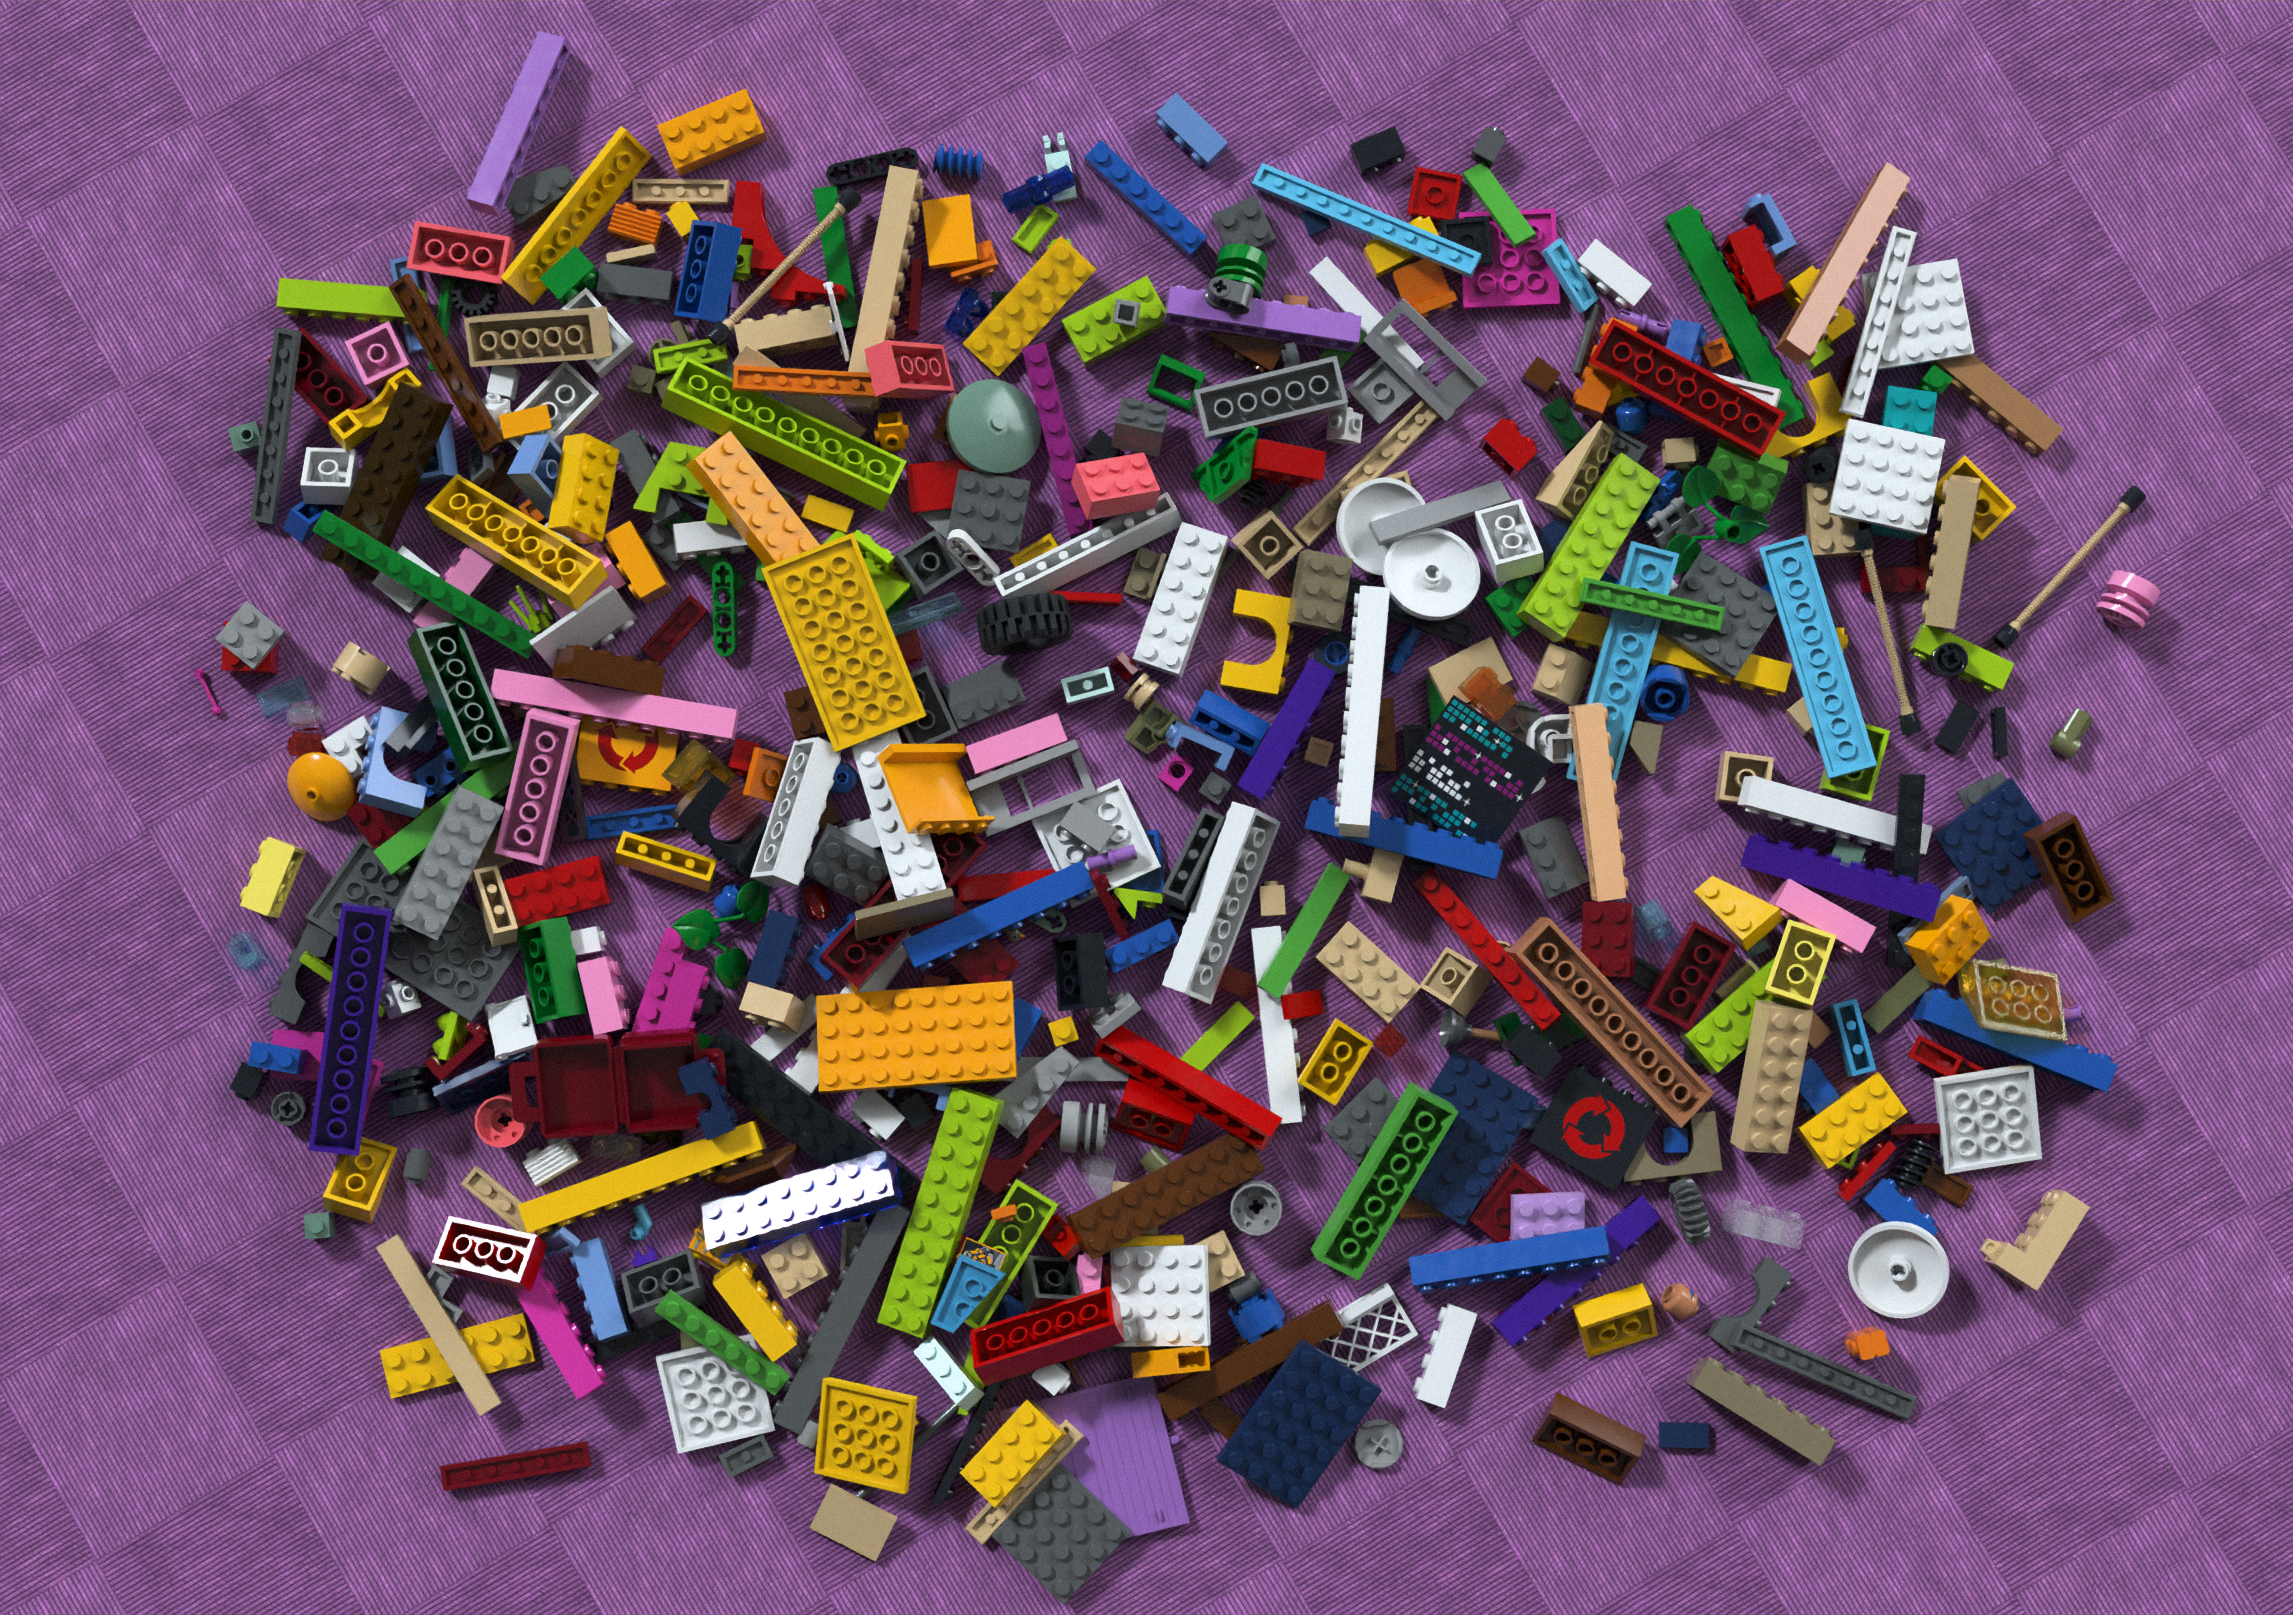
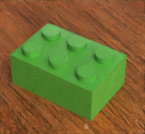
[1706,439,1789,514]

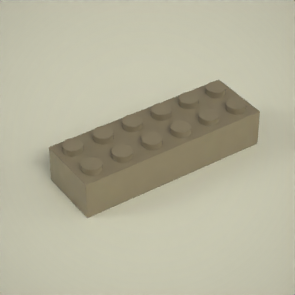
[1685,1356,1836,1466]

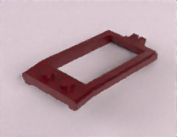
[1858,521,1929,593]

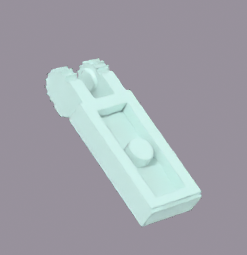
[1043,132,1077,203]

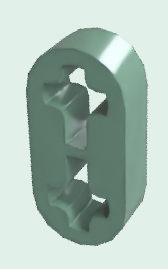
[1028,909,1067,934]

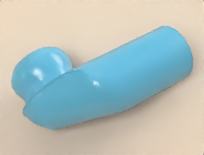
[630,1203,652,1241]

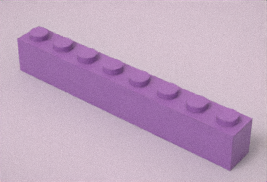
[466,31,571,217]
[1164,286,1362,352]

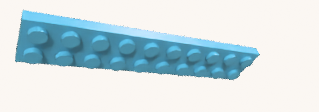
[1759,535,1877,780]
[1566,541,1679,782]

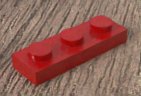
[1836,1140,1897,1202]

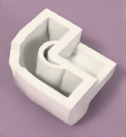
[1526,714,1572,763]

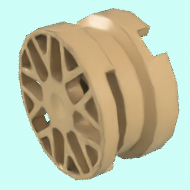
[1123,673,1160,711]

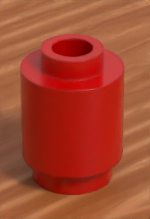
[801,884,832,922]

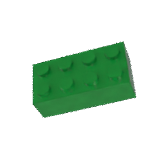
[518,916,586,1024]

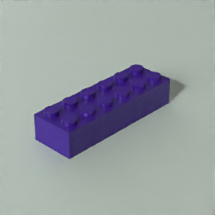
[1236,658,1337,803]

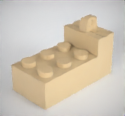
[1980,1189,2090,1291]

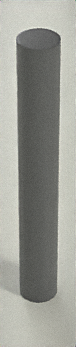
[1572,303,1601,375]

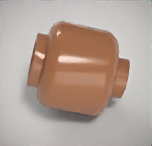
[1661,1283,1699,1320]

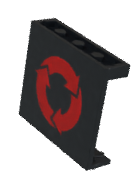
[1528,1063,1659,1192]

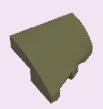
[1123,698,1192,754]

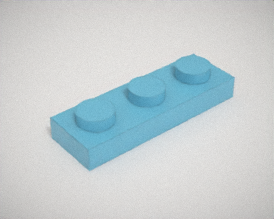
[1541,238,1599,313]

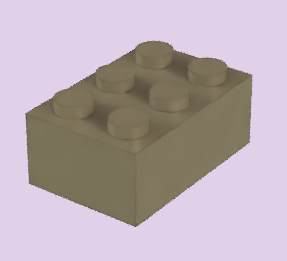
[1287,549,1353,633]

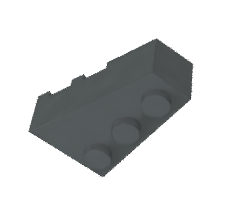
[505,165,577,231]

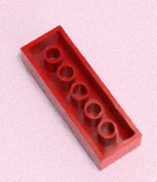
[970,1286,1125,1386]

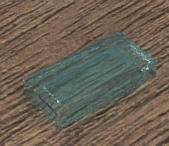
[255,676,311,718]

